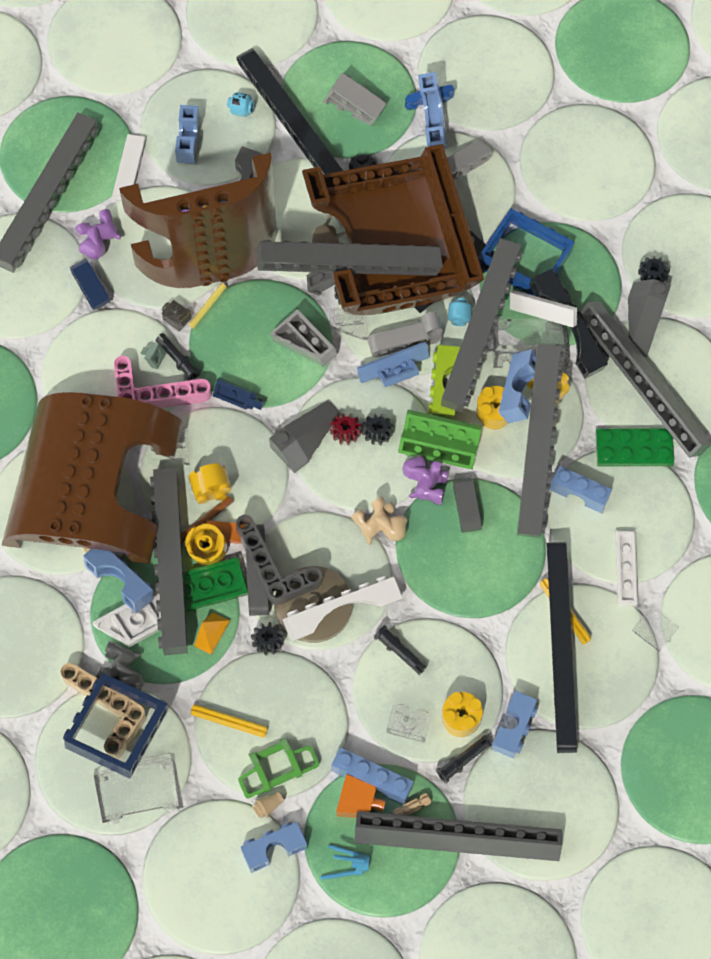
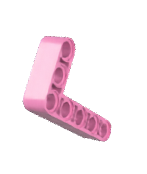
[114,356,212,408]

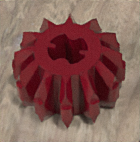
[330,413,362,446]

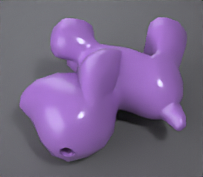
[76,209,121,260]
[402,455,449,505]

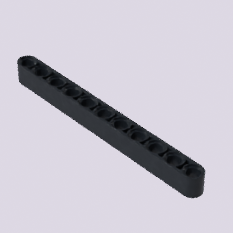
[236,48,343,174]
[547,542,577,753]

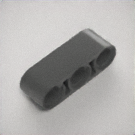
[453,478,482,533]

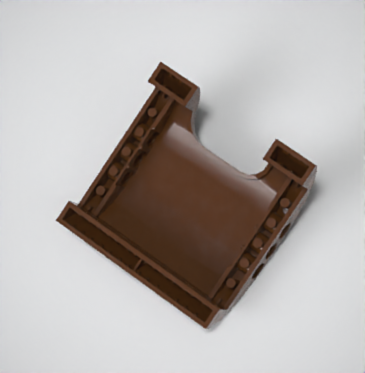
[302,144,484,315]
[119,153,277,288]
[2,392,183,564]

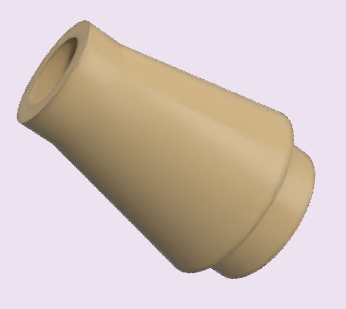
[252,792,284,818]

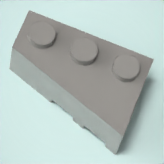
[323,73,386,126]
[270,309,337,367]

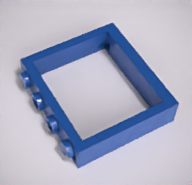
[478,208,574,296]

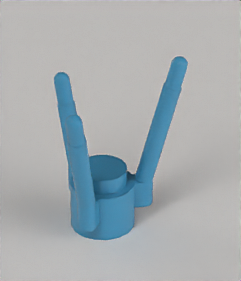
[320,844,369,880]

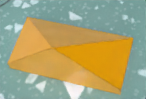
[194,612,230,655]

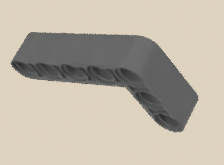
[236,515,322,605]

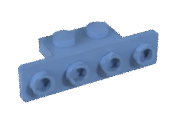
[357,342,430,387]

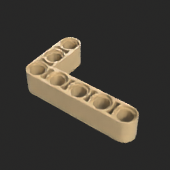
[60,663,146,759]

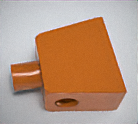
[336,774,386,818]

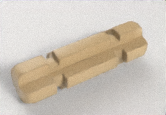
[393,793,431,816]

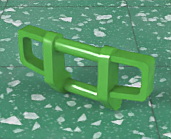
[238,738,319,799]

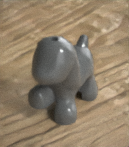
[96,640,144,690]

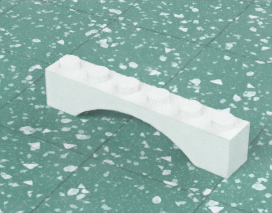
[283,575,402,642]

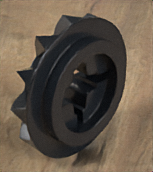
[349,153,377,170]

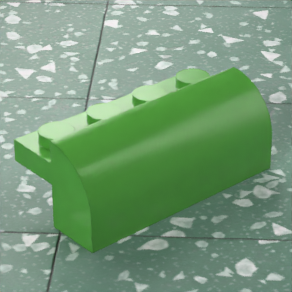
[398,410,482,470]

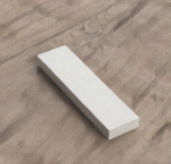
[112,134,146,200]
[510,290,577,327]
[615,531,638,606]

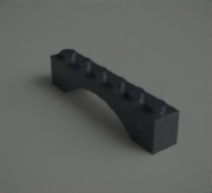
[529,269,608,379]

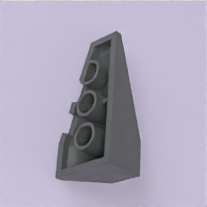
[628,279,671,358]
[269,400,340,474]

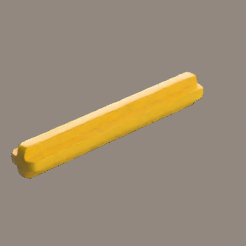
[540,578,592,645]
[191,704,268,738]

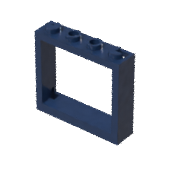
[63,673,168,779]

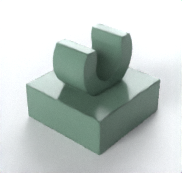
[141,342,166,369]

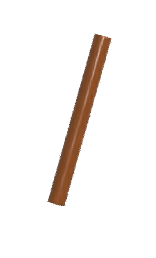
[181,496,233,542]

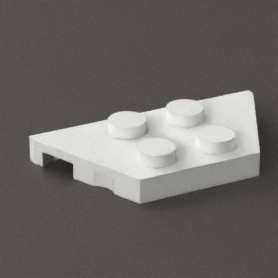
[93,588,161,647]

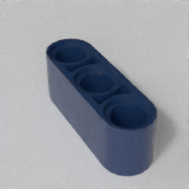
[70,259,110,310]

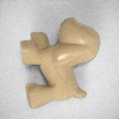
[351,496,408,545]

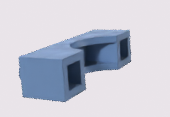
[418,72,448,147]
[498,349,536,424]
[83,549,154,613]
[331,747,414,804]

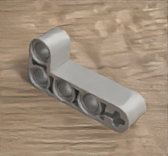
[447,140,493,181]
[367,312,443,357]

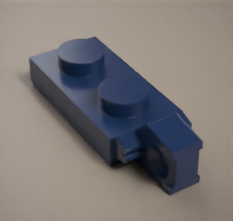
[212,377,266,410]

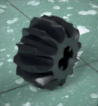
[638,255,670,282]
[362,413,394,446]
[251,621,285,656]

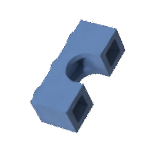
[175,105,199,164]
[550,465,612,514]
[491,691,539,759]
[241,822,307,873]

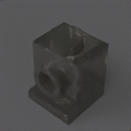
[162,300,192,332]

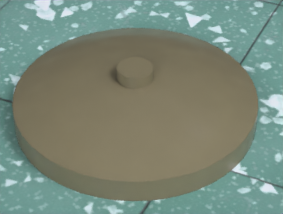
[274,566,352,643]

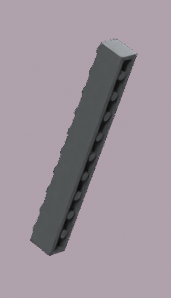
[0,112,99,273]
[441,238,523,413]
[255,240,443,276]
[579,301,711,458]
[517,343,564,538]
[150,467,188,655]
[354,811,562,861]

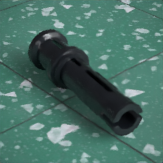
[155,333,201,381]
[374,625,428,676]
[435,735,492,784]

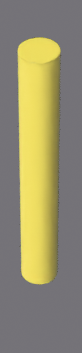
[188,283,227,329]

